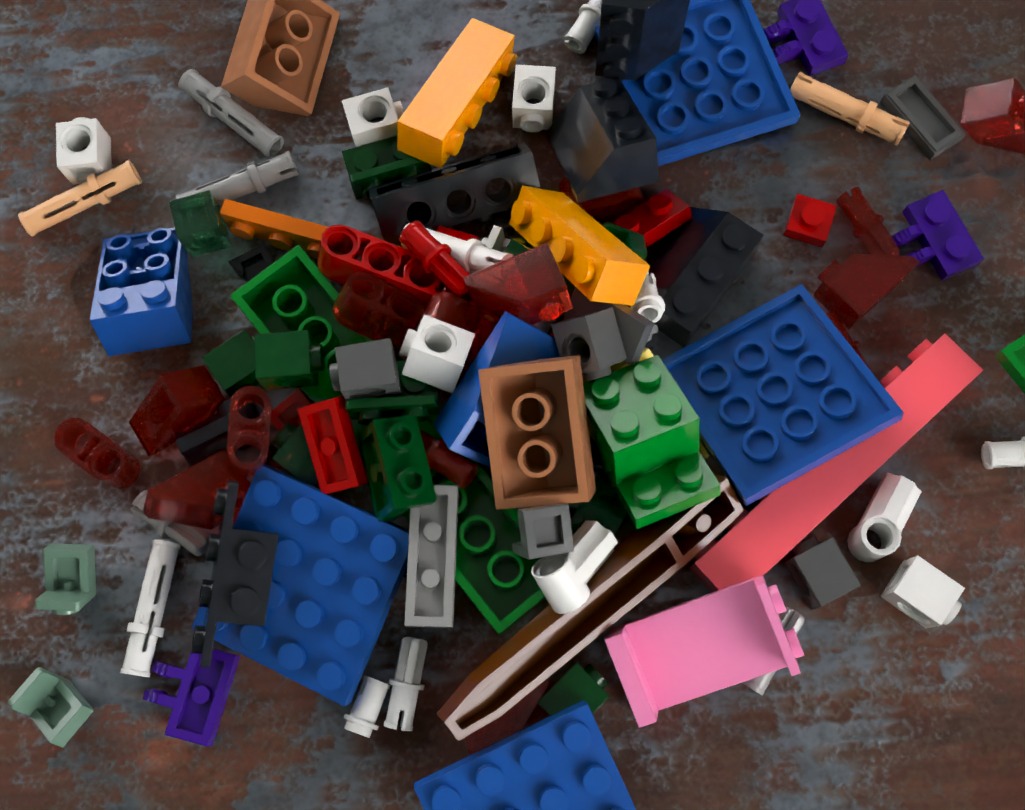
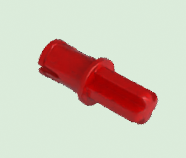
[399,221,475,296]

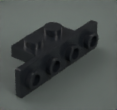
[191,479,279,668]

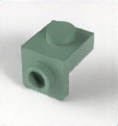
[35,543,97,615]
[8,667,94,748]

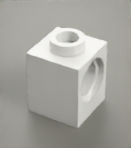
[512,65,556,132]
[342,87,404,147]
[56,117,112,185]
[399,314,475,393]
[880,555,965,628]

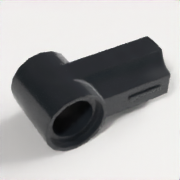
[175,394,269,468]

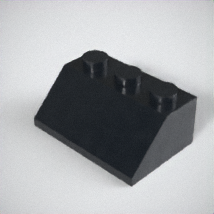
[595,0,690,81]
[546,77,659,203]
[626,207,764,347]

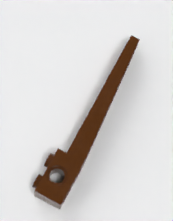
[437,472,744,741]

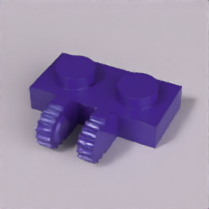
[763,0,848,76]
[888,190,984,281]
[142,649,240,747]

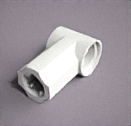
[847,473,922,562]
[531,520,618,614]

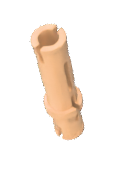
[790,72,910,146]
[18,160,142,237]

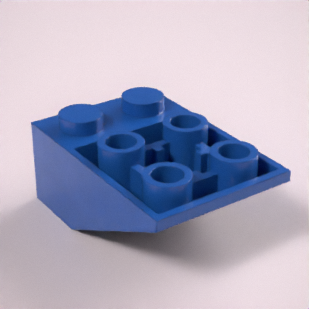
[90,226,194,356]
[433,311,560,467]

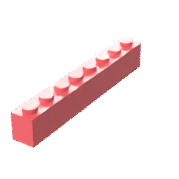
[689,333,983,593]

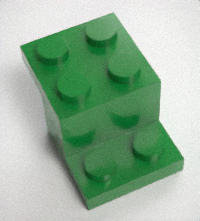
[583,355,721,529]

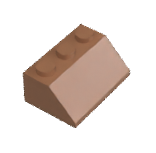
[221,0,340,116]
[478,355,596,510]

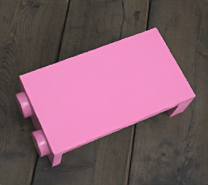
[605,575,805,728]

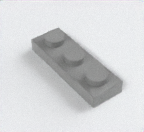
[404,485,459,628]

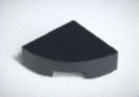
[228,244,275,282]

